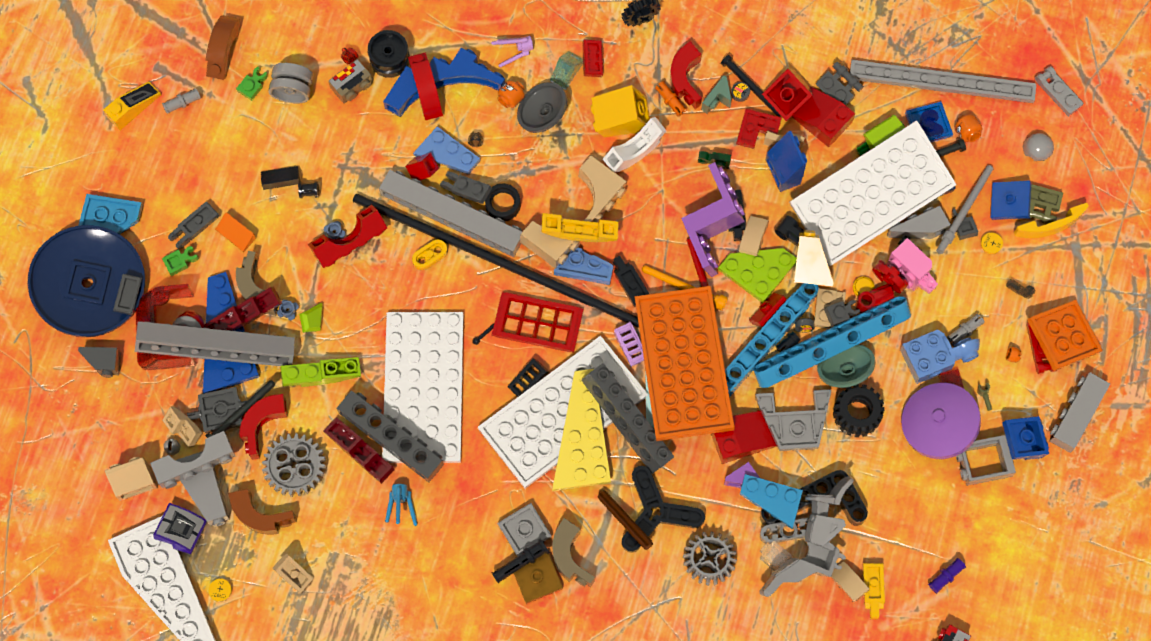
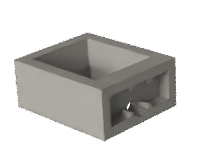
[956,435,1016,486]

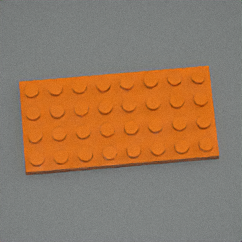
[635,286,734,441]

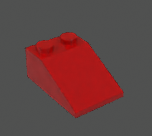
[792,87,855,147]
[711,411,777,464]

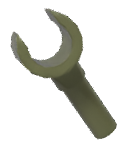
[977,382,992,411]

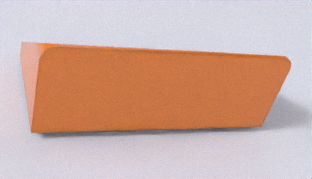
[215,212,256,252]

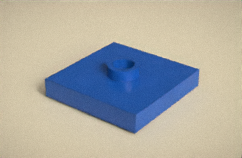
[991,181,1032,220]

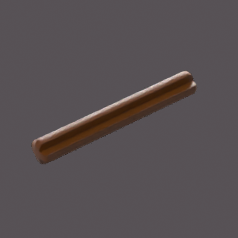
[597,490,653,550]

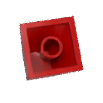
[762,68,813,121]

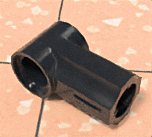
[774,215,804,247]

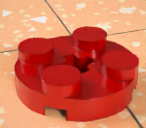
[872,260,909,294]

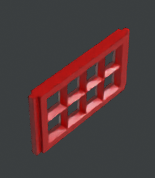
[492,292,584,353]

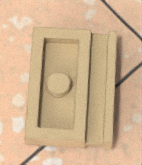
[814,289,846,329]

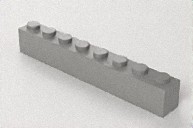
[379,169,522,258]
[135,321,295,366]

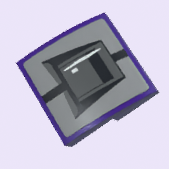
[153,503,207,554]

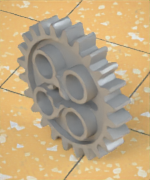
[262,433,326,497]

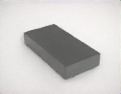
[113,274,142,316]

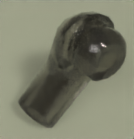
[1006,279,1035,299]

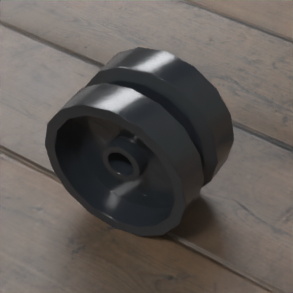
[368,30,410,78]

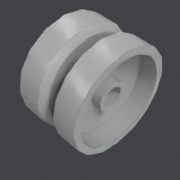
[268,63,313,104]

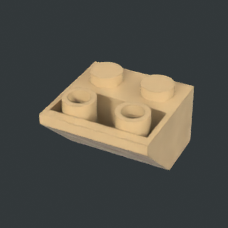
[105,457,157,501]

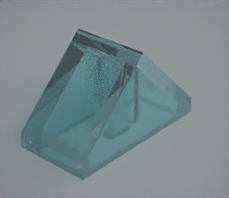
[550,51,583,90]

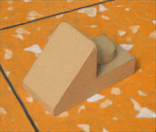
[272,553,313,594]

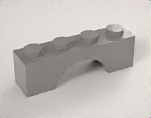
[150,431,236,489]

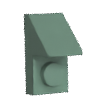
[701,75,731,114]

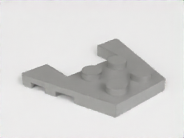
[755,389,831,451]

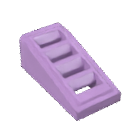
[614,322,644,367]

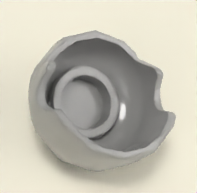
[1023,133,1054,161]

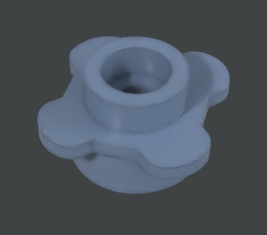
[323,221,345,239]
[277,300,299,320]

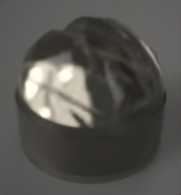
[468,131,483,147]

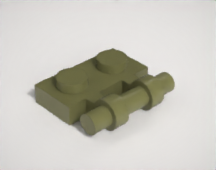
[1028,184,1063,223]

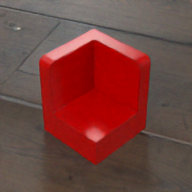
[405,152,439,180]

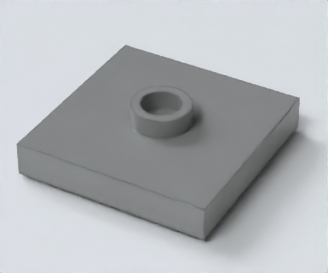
[497,503,552,556]

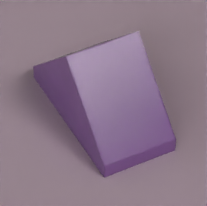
[724,462,760,488]

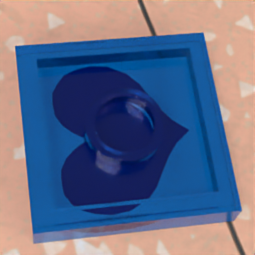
[905,102,953,142]

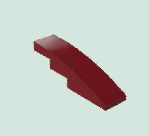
[204,287,283,331]
[323,417,395,484]

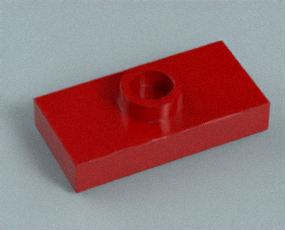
[582,39,603,77]
[749,293,787,327]

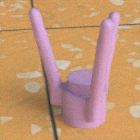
[491,36,533,67]

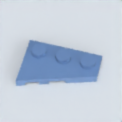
[413,126,480,175]
[554,247,613,285]

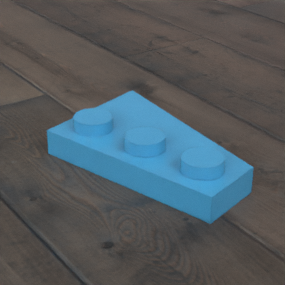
[740,474,803,529]

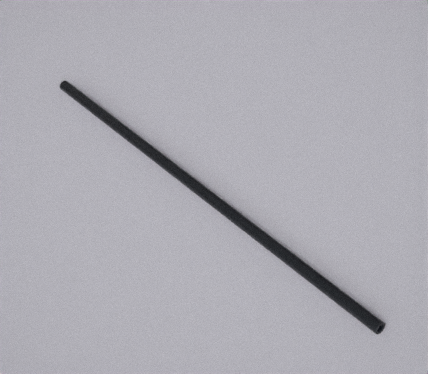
[353,193,639,328]

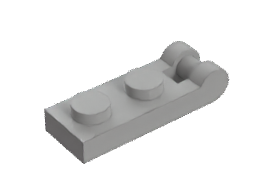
[1035,66,1084,117]

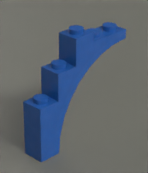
[383,48,505,117]

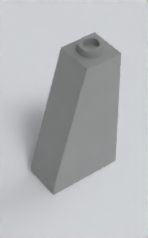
[175,451,230,527]

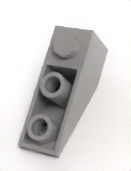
[887,206,951,239]

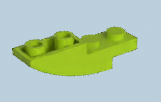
[280,357,361,387]

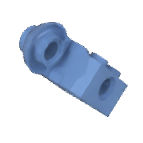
[900,329,980,384]

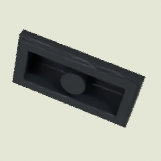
[261,166,300,190]

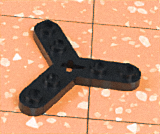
[622,466,705,553]

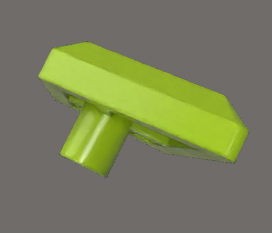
[299,303,323,333]

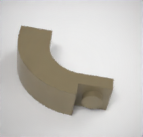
[236,251,280,316]
[552,518,595,587]

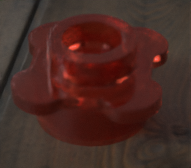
[341,47,358,64]

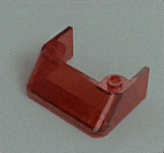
[136,284,196,370]

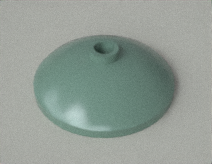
[817,344,876,388]

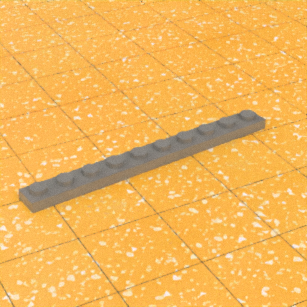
[850,60,1036,103]

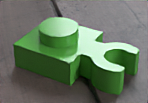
[236,67,268,101]
[162,246,199,276]

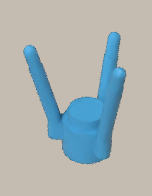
[385,484,417,526]

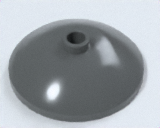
[517,82,568,133]

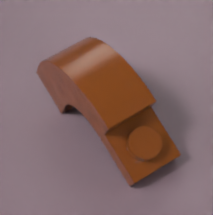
[206,15,240,80]
[228,489,296,535]

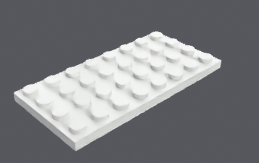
[789,121,956,266]
[382,312,464,463]
[477,336,648,489]

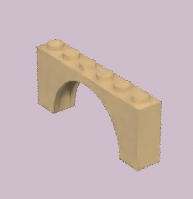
[520,156,627,269]

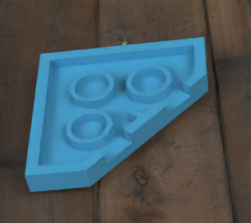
[78,194,143,234]

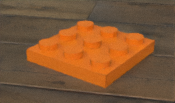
[1027,300,1103,371]

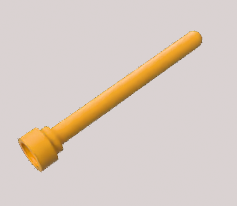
[642,265,728,311]

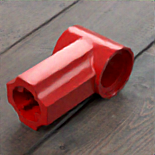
[855,284,895,313]

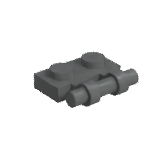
[816,61,864,106]

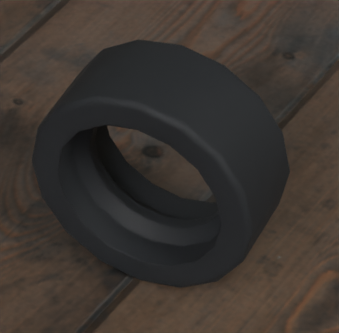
[485,183,521,221]

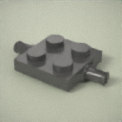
[187,387,248,433]

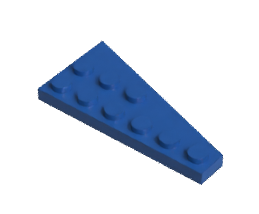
[203,272,259,394]

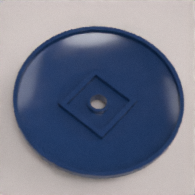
[28,225,145,337]

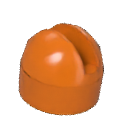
[1006,346,1022,363]

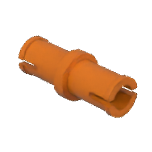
[655,81,687,117]

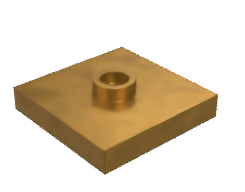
[514,553,563,604]

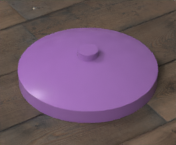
[901,383,981,459]

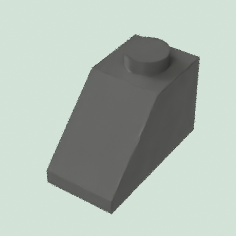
[78,347,121,378]

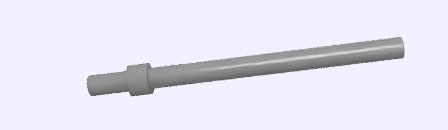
[936,165,994,254]

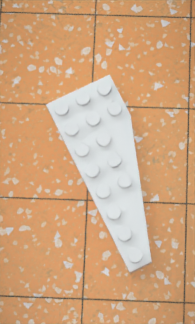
[108,516,216,641]

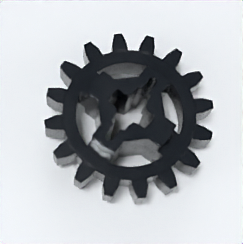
[621,0,661,27]

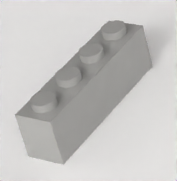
[1050,372,1110,453]

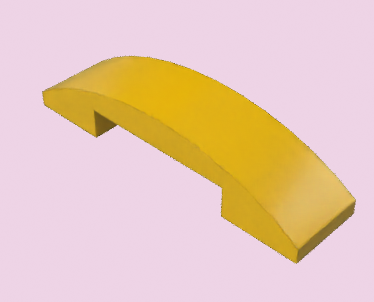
[1014,203,1089,238]
[541,213,618,242]

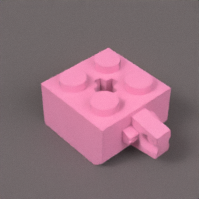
[887,238,938,294]

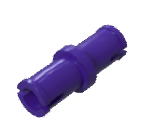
[928,558,966,594]

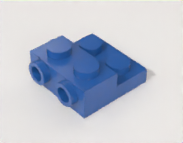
[1002,416,1050,460]

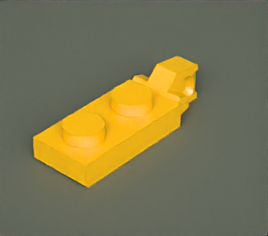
[863,563,885,620]

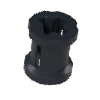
[298,181,319,198]

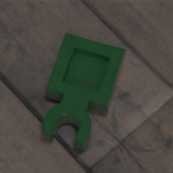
[698,151,731,169]

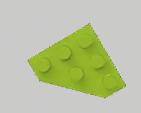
[718,248,796,303]

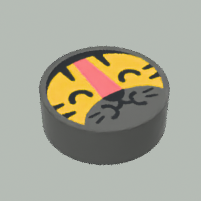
[731,82,750,102]
[795,318,815,333]

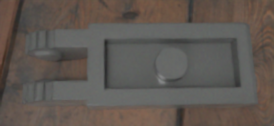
[440,171,492,204]
[168,202,220,249]

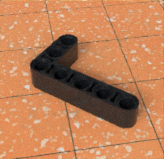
[760,470,868,526]

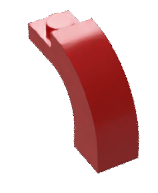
[670,41,702,109]
[408,52,443,121]
[240,394,287,460]

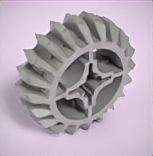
[683,532,737,586]

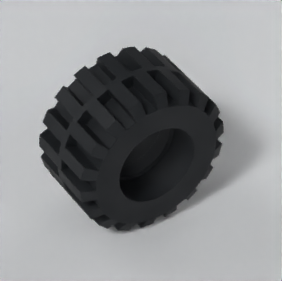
[833,384,885,437]

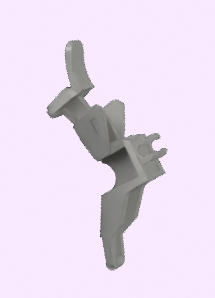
[759,476,854,597]

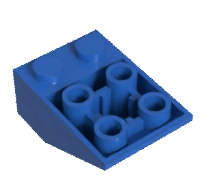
[765,131,807,192]

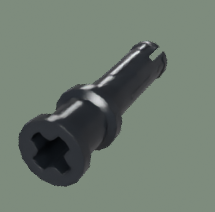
[492,538,550,584]

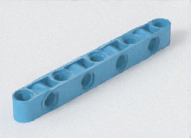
[725,283,819,397]
[753,296,911,388]

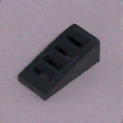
[508,358,549,397]

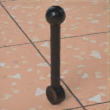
[472,323,494,345]

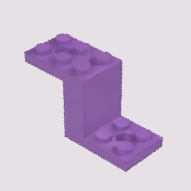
[681,162,745,277]

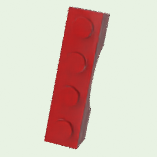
[308,205,387,268]

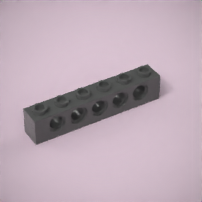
[581,363,674,474]
[336,390,444,483]

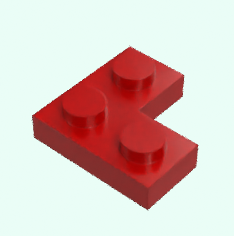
[736,109,782,149]

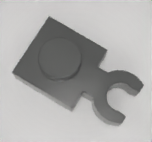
[952,209,978,240]
[824,300,860,326]

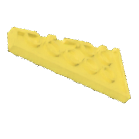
[552,369,611,491]

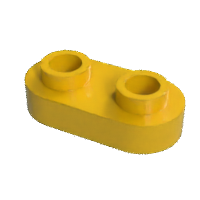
[412,240,447,270]

